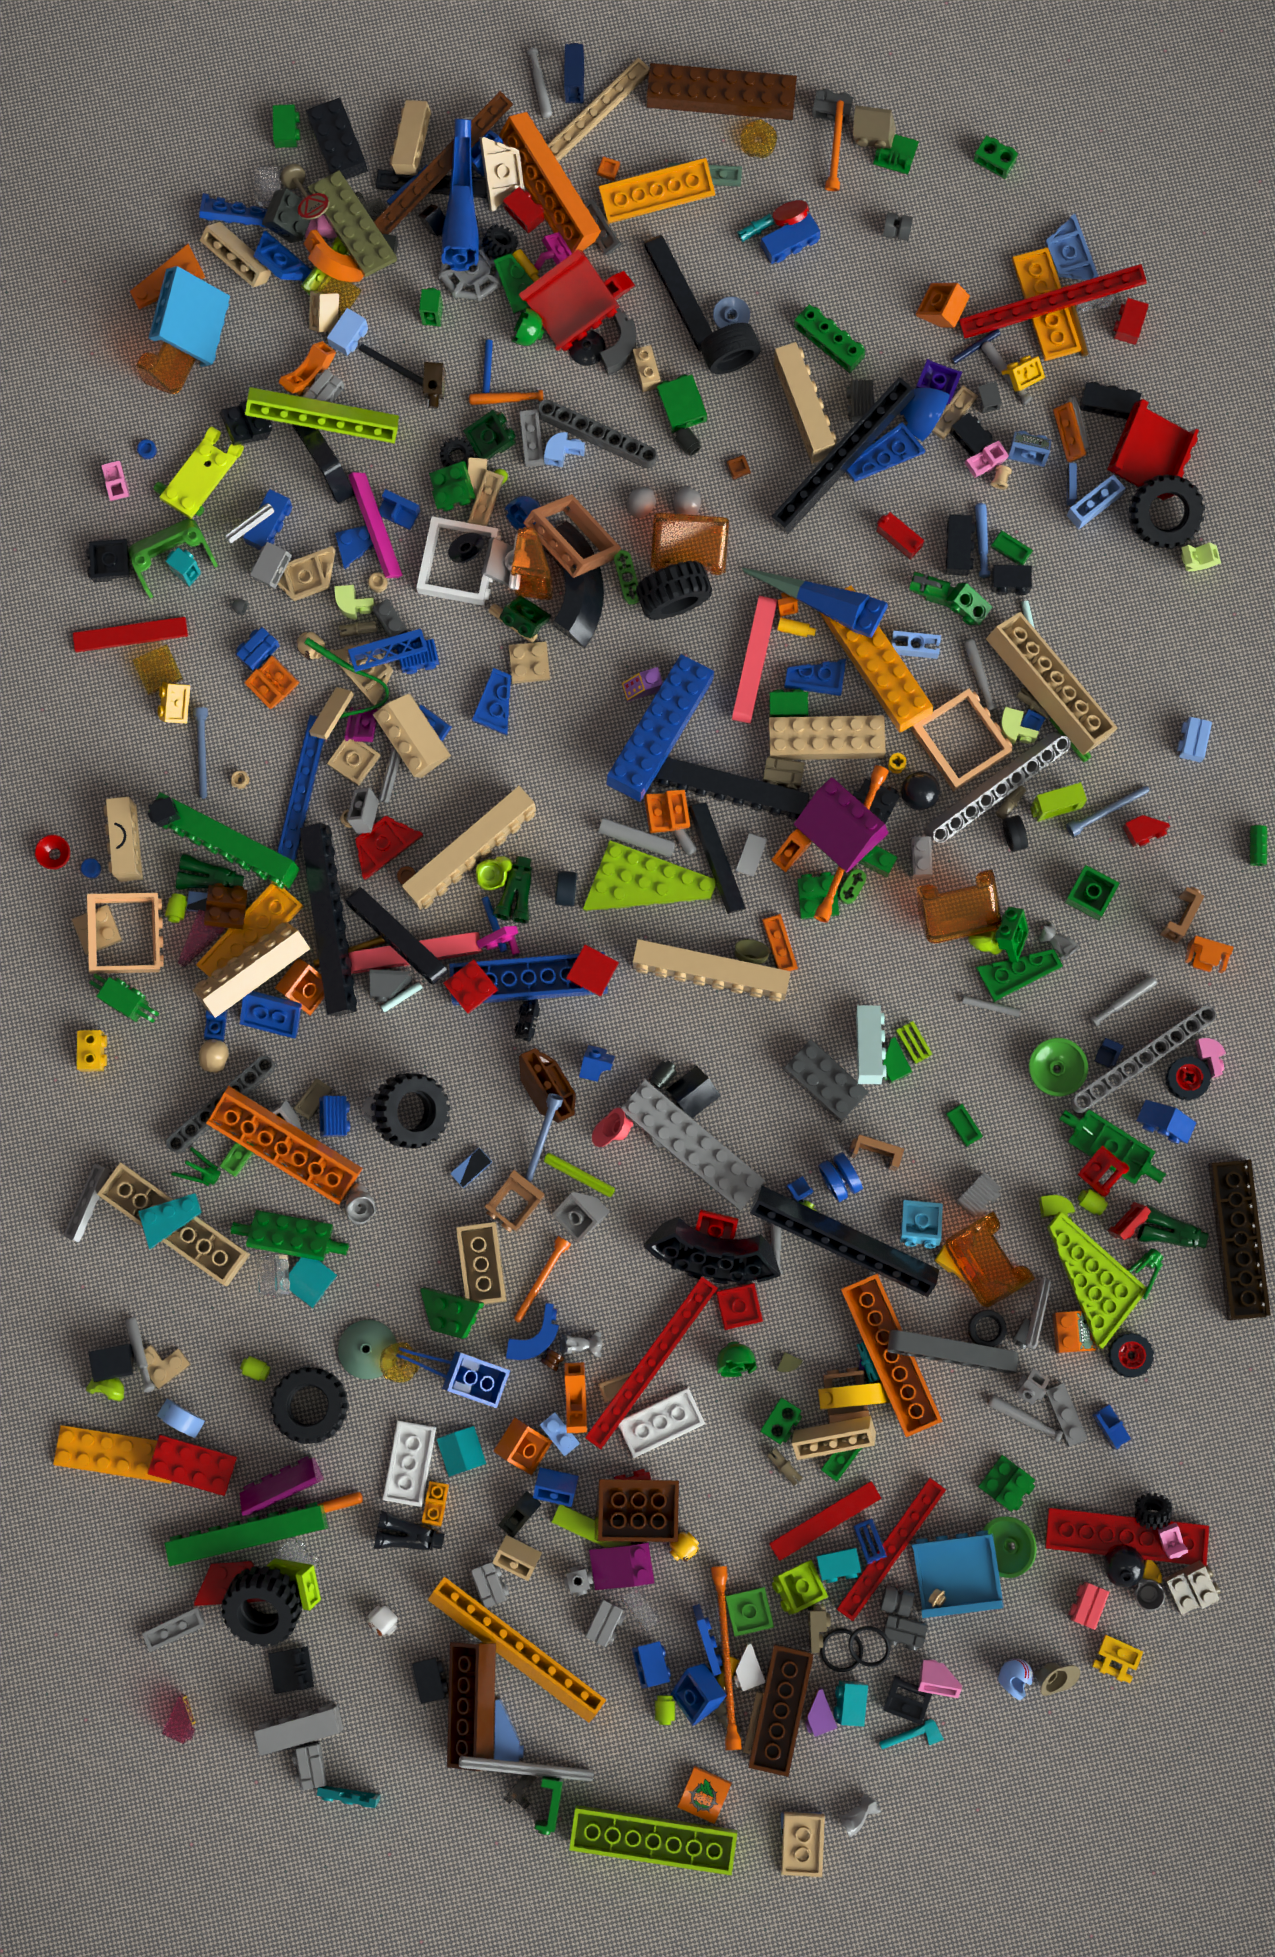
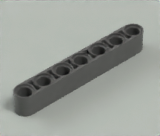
[538,399,656,469]
[166,1056,275,1153]
[887,1330,1019,1374]

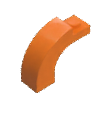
[303,230,364,282]
[278,341,336,396]
[564,1362,587,1433]

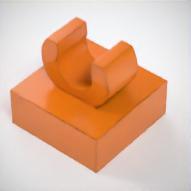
[777,592,798,617]

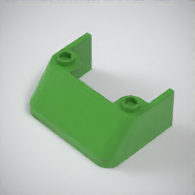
[129,518,218,598]

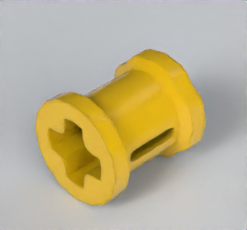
[888,753,906,774]

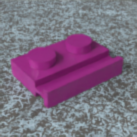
[344,707,378,742]

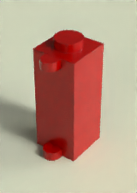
[876,512,925,560]

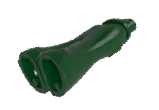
[176,853,245,890]
[492,856,532,924]
[1137,1205,1209,1249]

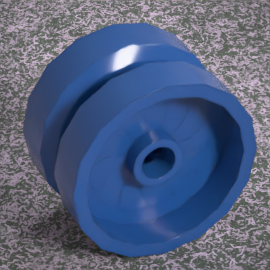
[818,1152,863,1203]

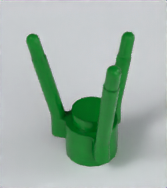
[171,1147,221,1186]
[1128,1248,1163,1299]

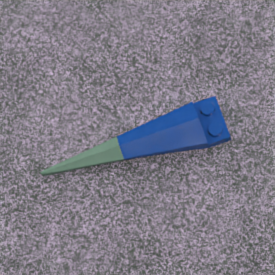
[742,568,888,638]

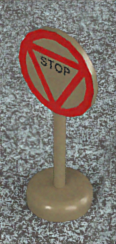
[280,164,330,220]

